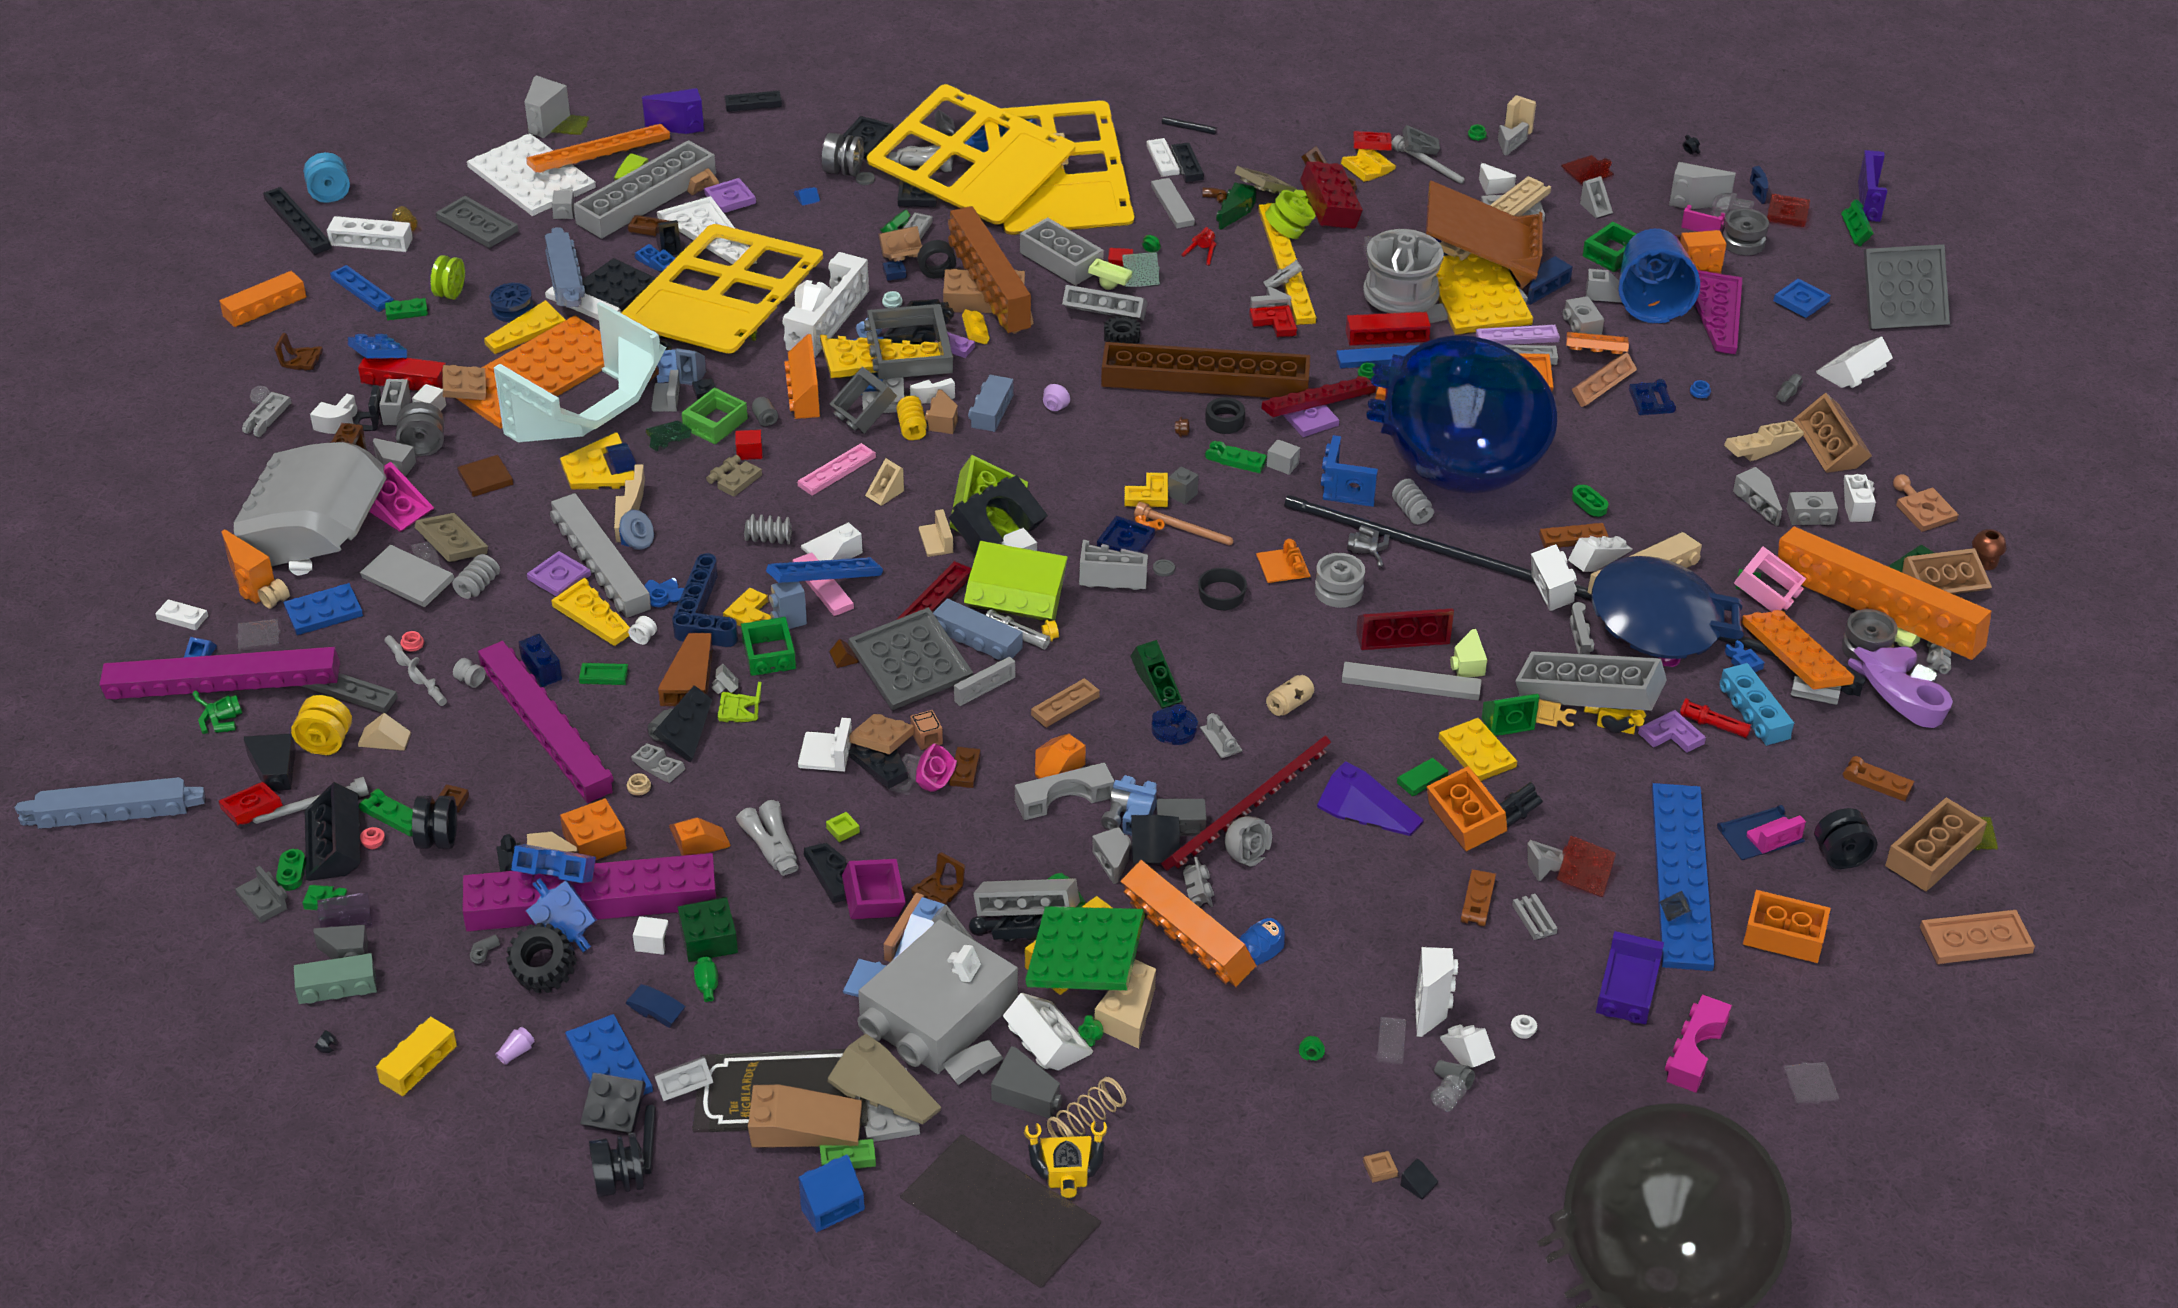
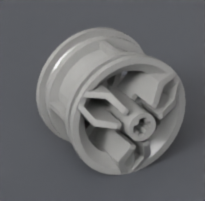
[1363,229,1444,313]

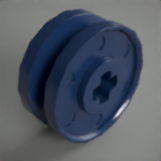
[489,283,534,322]

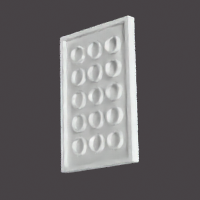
[467,134,596,216]

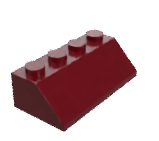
[1356,608,1454,650]

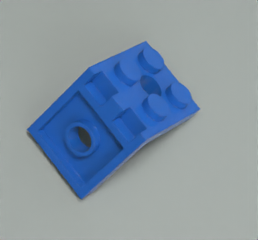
[1321,435,1378,507]

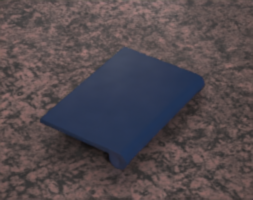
[1717,805,1805,861]

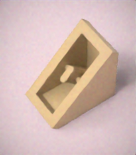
[865,458,904,506]
[358,713,411,751]

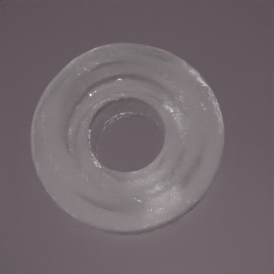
[250,386,271,404]

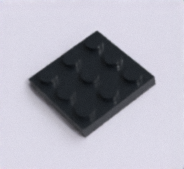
[582,258,656,311]

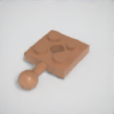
[1893,474,1959,532]

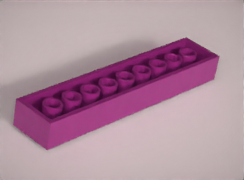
[463,853,716,931]

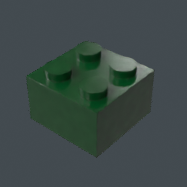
[678,897,738,962]

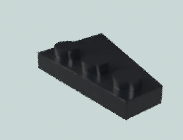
[849,745,908,789]
[803,843,847,903]

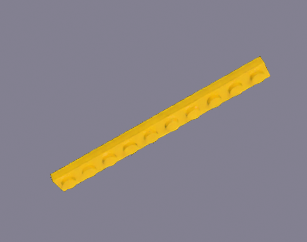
[1258,203,1316,325]

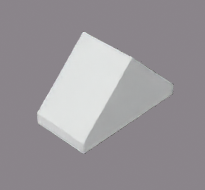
[1479,163,1516,195]

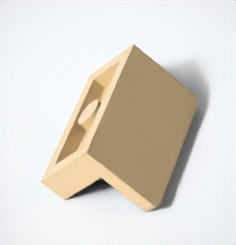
[1505,95,1536,134]
[919,509,953,557]

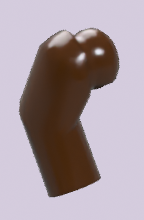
[1202,187,1227,203]

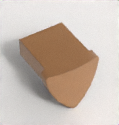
[687,168,719,195]

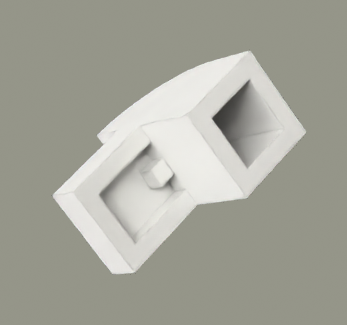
[310,394,357,434]

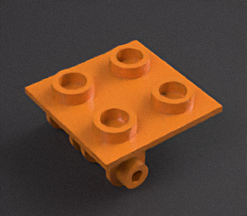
[1256,539,1310,583]

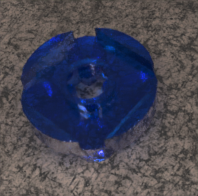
[1151,704,1198,745]

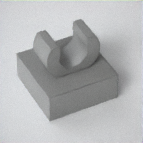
[712,664,739,694]

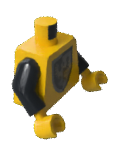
[1584,706,1646,734]
[1024,1121,1107,1198]

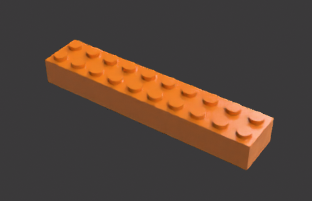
[1778,526,1992,660]

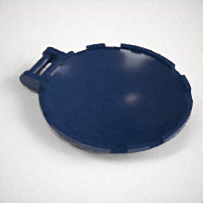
[1591,556,1744,659]

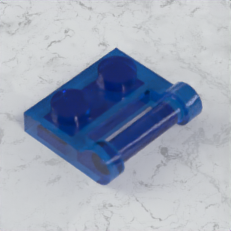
[1629,379,1676,415]

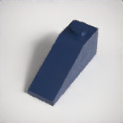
[1527,256,1573,305]

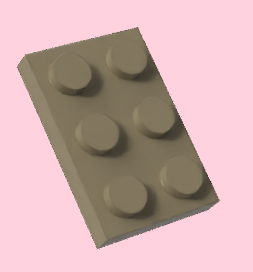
[1234,166,1297,194]
[415,513,488,562]

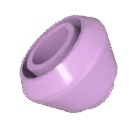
[1043,384,1070,411]

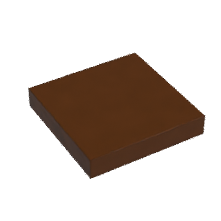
[457,455,513,497]

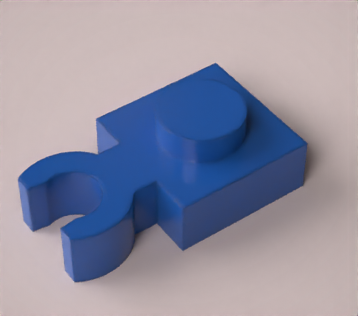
[1725,640,1765,672]

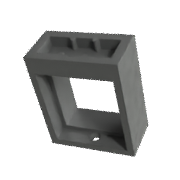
[830,366,897,434]

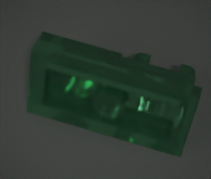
[646,420,692,451]

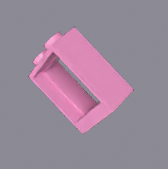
[1734,547,1806,612]

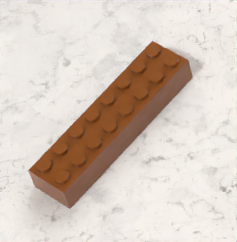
[948,206,1031,333]

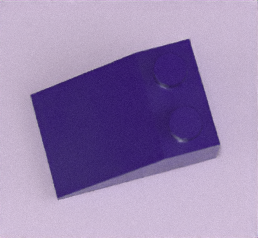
[642,88,704,134]

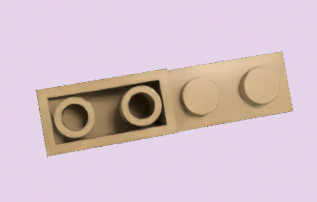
[1724,421,1804,461]

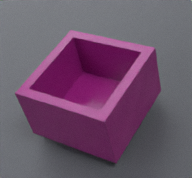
[842,859,906,919]

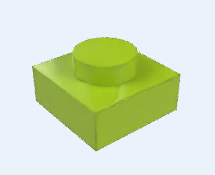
[826,812,860,842]

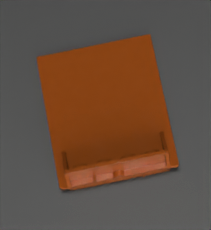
[1426,181,1543,289]

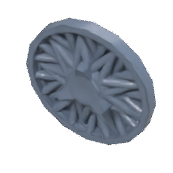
[619,509,654,550]

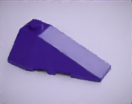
[1317,761,1424,836]

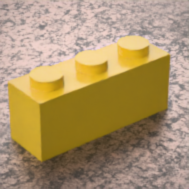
[376,1017,457,1096]

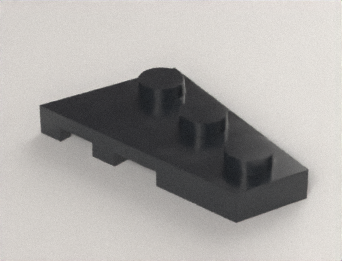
[653,685,712,762]

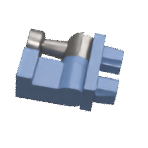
[1101,775,1157,835]

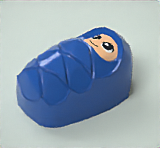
[1239,918,1285,966]

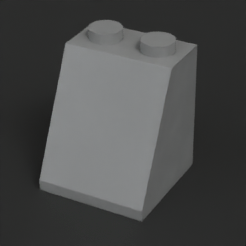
[525,76,570,138]

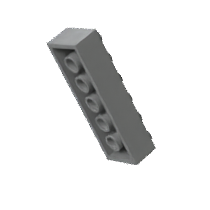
[1515,651,1667,711]

